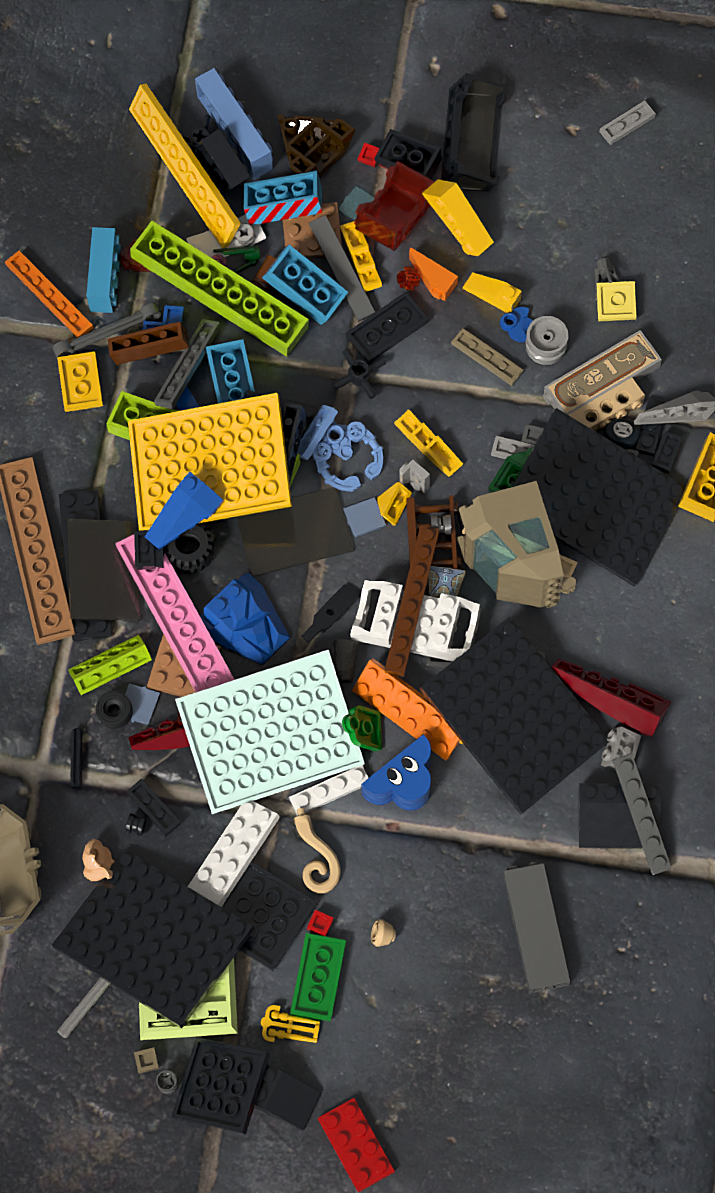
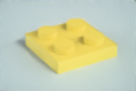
[597,281,636,321]

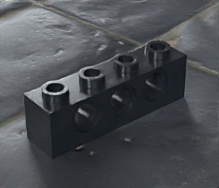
[281,402,307,484]

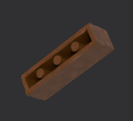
[108,322,189,365]

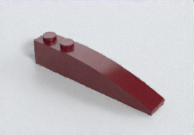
[551,659,671,737]
[128,714,190,750]

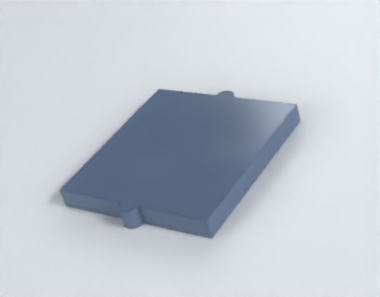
[343,497,386,538]
[119,683,160,726]

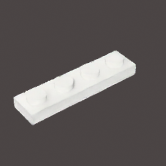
[289,765,368,817]

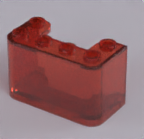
[354,161,434,251]

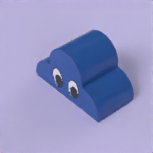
[361,734,431,810]

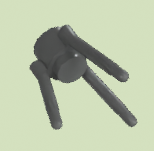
[594,258,621,301]

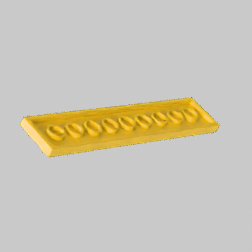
[129,84,241,248]

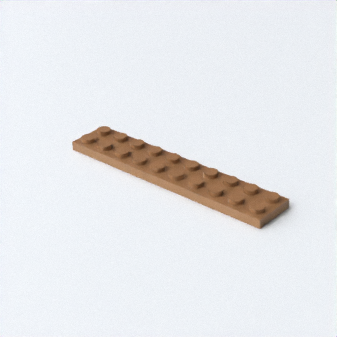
[0,457,75,645]

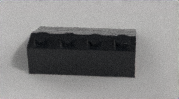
[578,783,661,849]

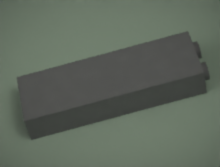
[503,862,570,994]

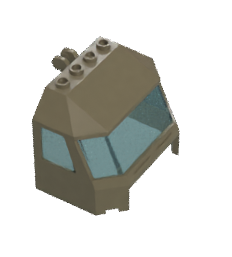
[457,481,577,608]

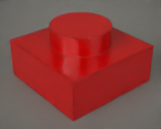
[307,910,334,937]

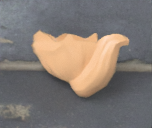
[82,839,114,881]

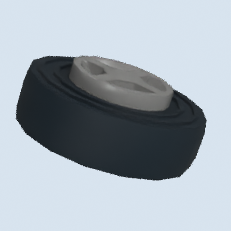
[605,419,639,449]

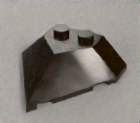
[277,114,355,177]

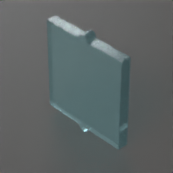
[338,186,382,227]

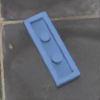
[297,405,338,460]

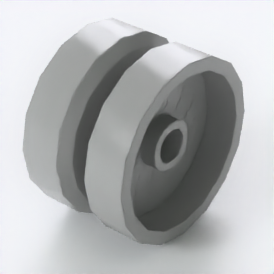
[526,316,568,365]

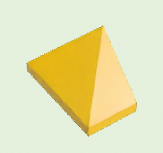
[377,482,412,525]

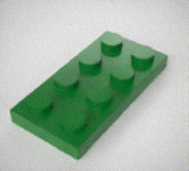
[290,933,346,1022]

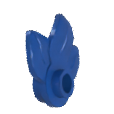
[500,307,533,342]

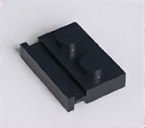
[134,530,164,570]

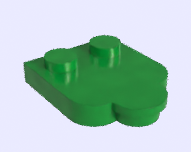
[342,706,382,752]

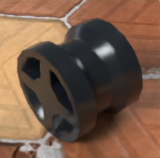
[126,813,147,836]

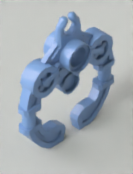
[312,420,384,492]

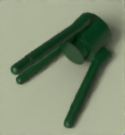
[213,245,260,273]

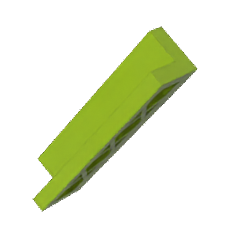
[68,635,152,695]

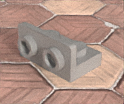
[399,460,430,494]
[601,726,641,768]

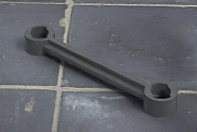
[52,303,161,358]

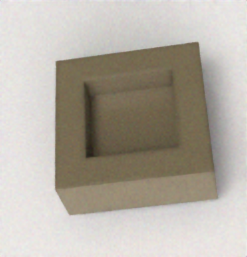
[134,1048,159,1074]

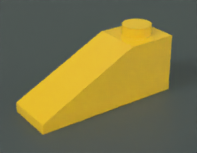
[463,272,522,313]

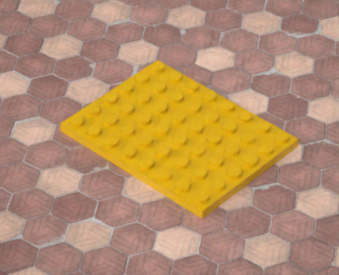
[128,393,292,531]

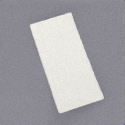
[186,214,266,260]

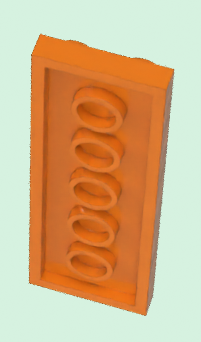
[352,658,460,761]

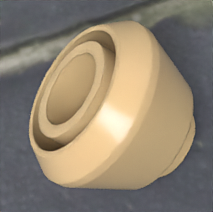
[371,919,396,947]

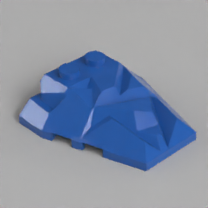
[200,573,290,666]

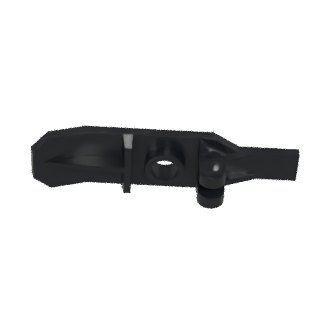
[301,585,359,643]

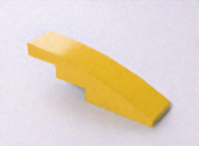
[340,221,382,292]
[394,410,463,477]

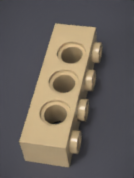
[569,377,645,431]

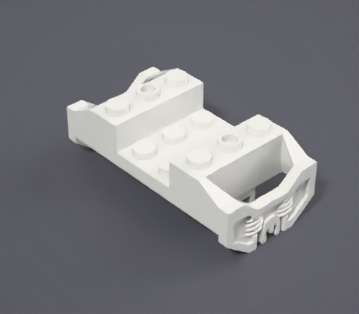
[350,580,481,661]

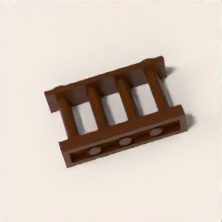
[406,495,461,569]

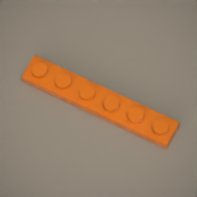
[5,251,93,338]

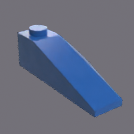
[145,471,224,550]

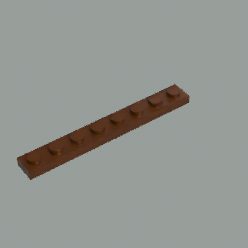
[385,525,440,677]

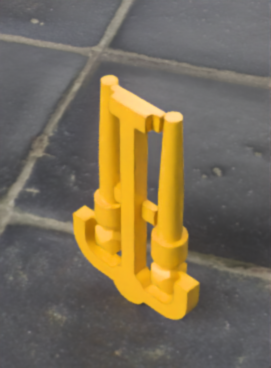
[261,1005,320,1043]

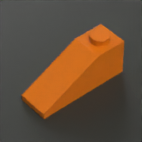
[409,248,458,301]

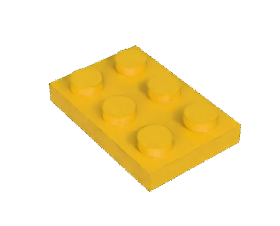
[57,351,103,412]

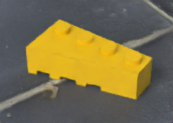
[422,179,494,256]

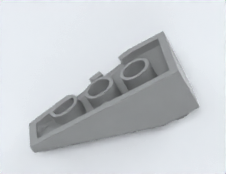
[634,391,715,425]

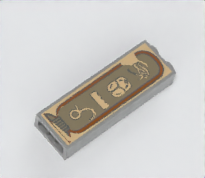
[543,330,662,415]

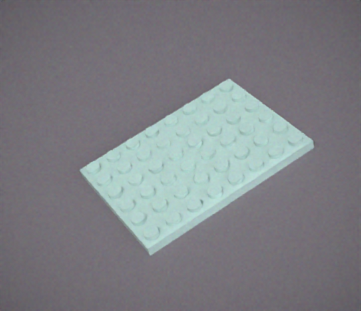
[175,650,365,814]

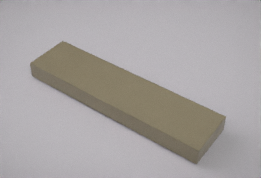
[451,328,524,386]

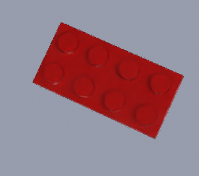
[318,1098,395,1193]

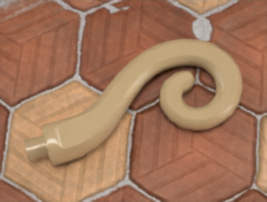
[294,808,341,893]

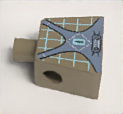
[428,566,466,598]

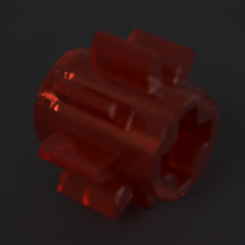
[397,267,420,291]

